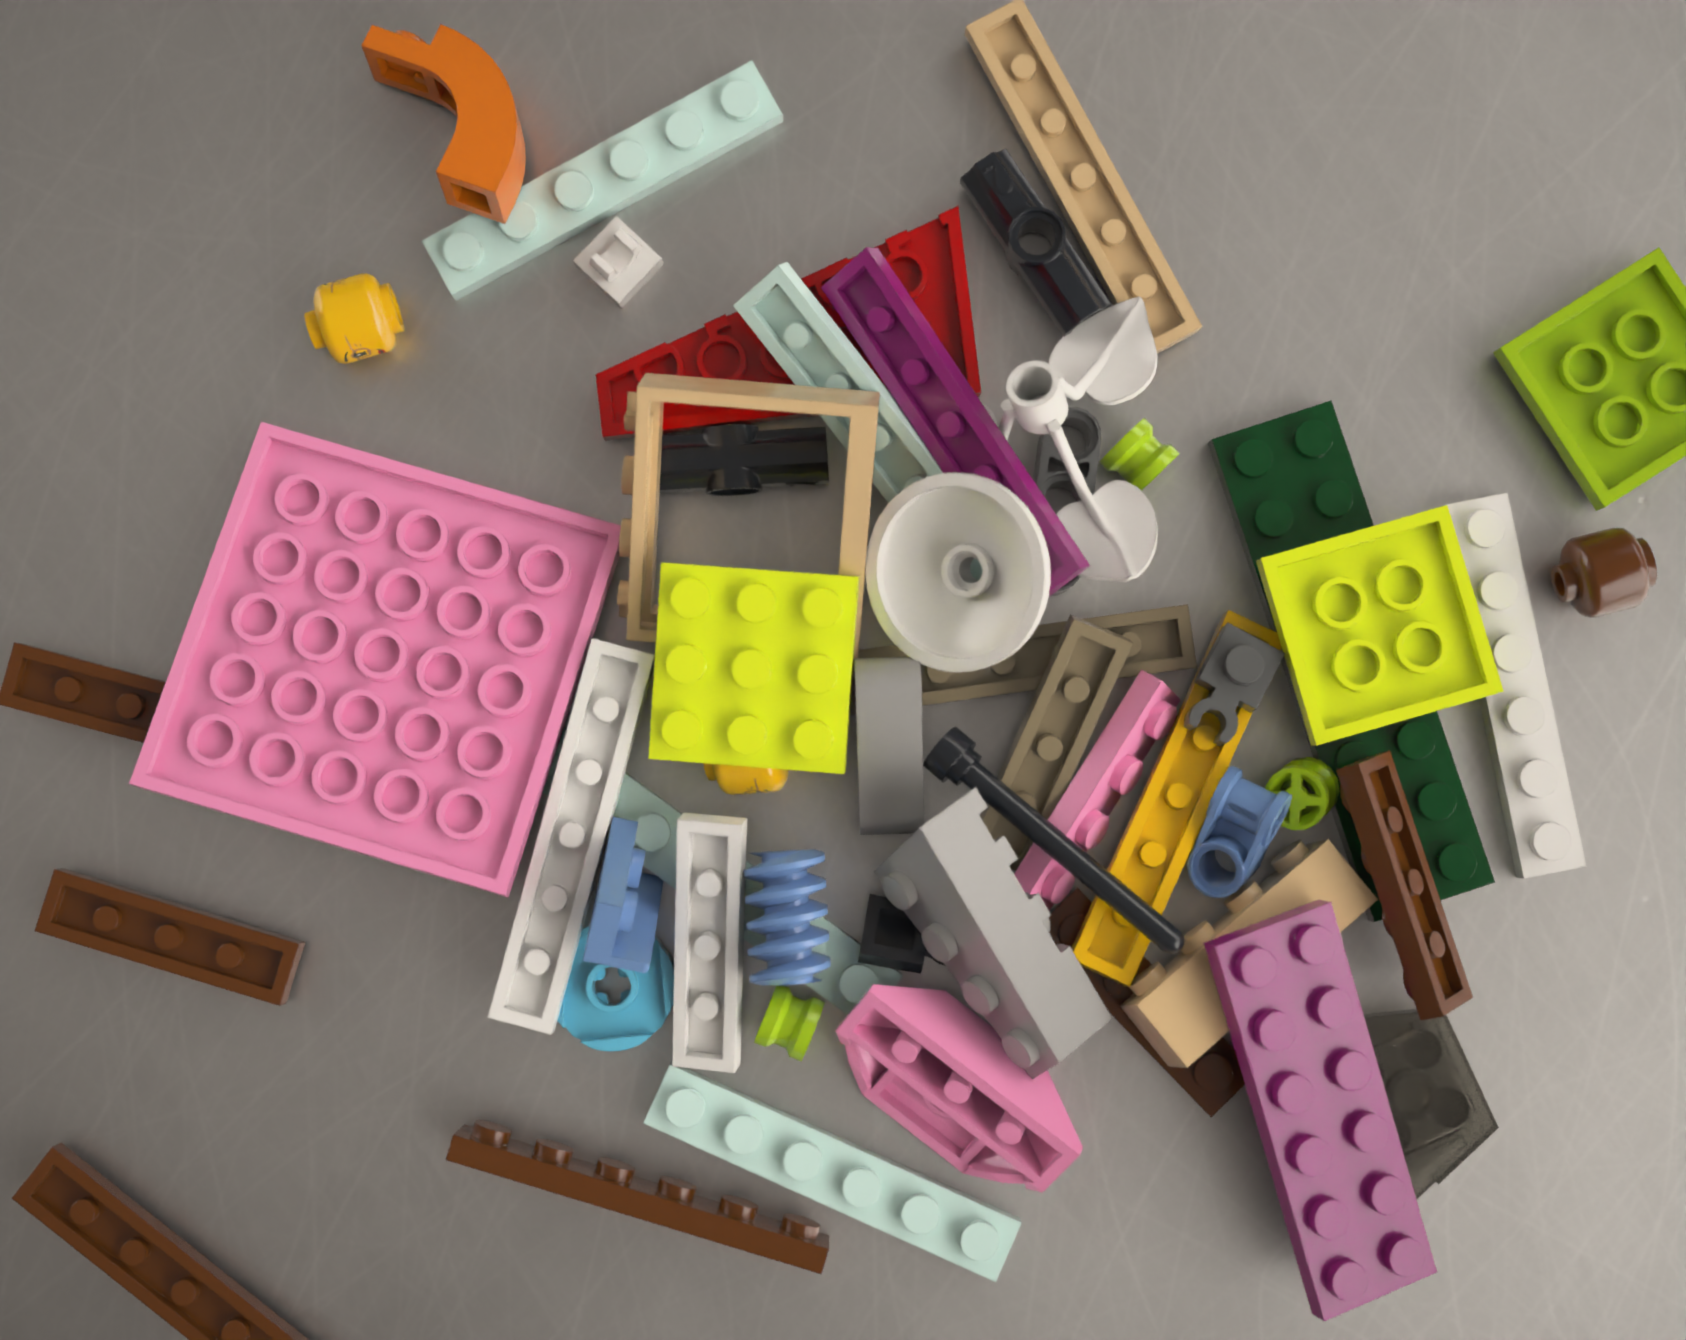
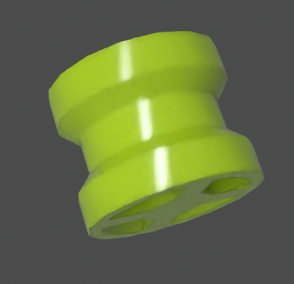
[1099,417,1180,491]
[1265,757,1340,830]
[754,985,825,1062]

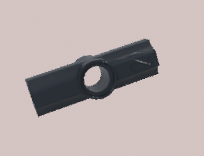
[960,148,1111,337]
[660,424,829,496]

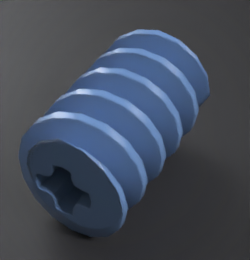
[744,849,831,986]

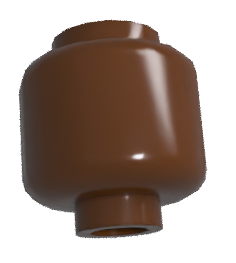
[1551,528,1657,618]

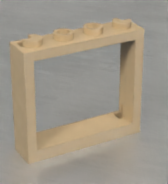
[617,373,880,658]

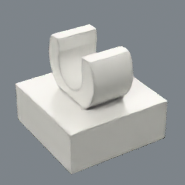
[573,216,664,309]

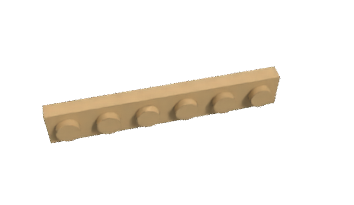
[964,0,1202,354]

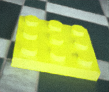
[1256,505,1504,746]
[648,562,860,774]

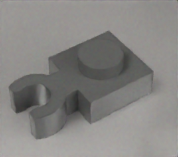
[1184,623,1285,746]

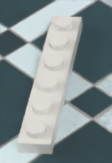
[1446,493,1587,879]
[488,638,655,1035]

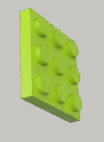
[1493,247,1686,511]

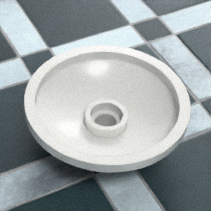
[865,473,1050,672]

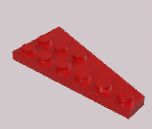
[595,206,981,441]

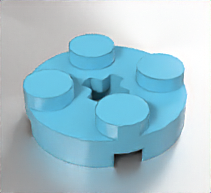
[557,925,674,1051]

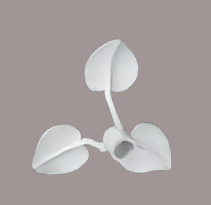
[983,297,1158,582]

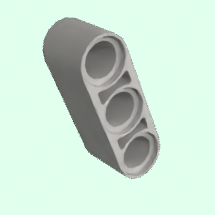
[854,657,924,835]

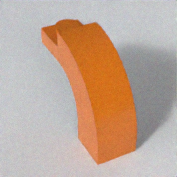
[361,24,526,224]

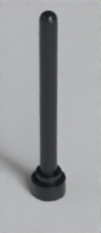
[923,726,1185,954]

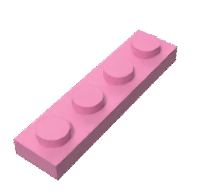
[1014,669,1181,912]

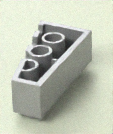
[874,787,1112,1079]

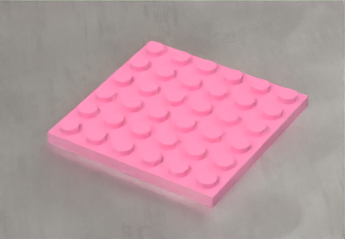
[129,422,621,898]

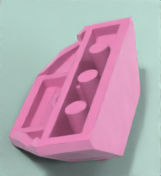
[836,984,1083,1193]

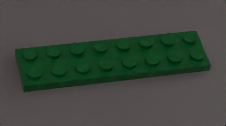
[1208,400,1495,922]

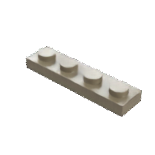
[980,614,1133,871]

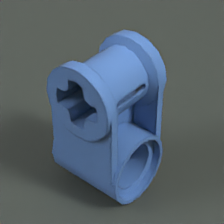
[1187,766,1292,898]

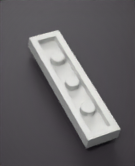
[672,813,747,1073]

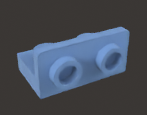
[583,817,663,973]

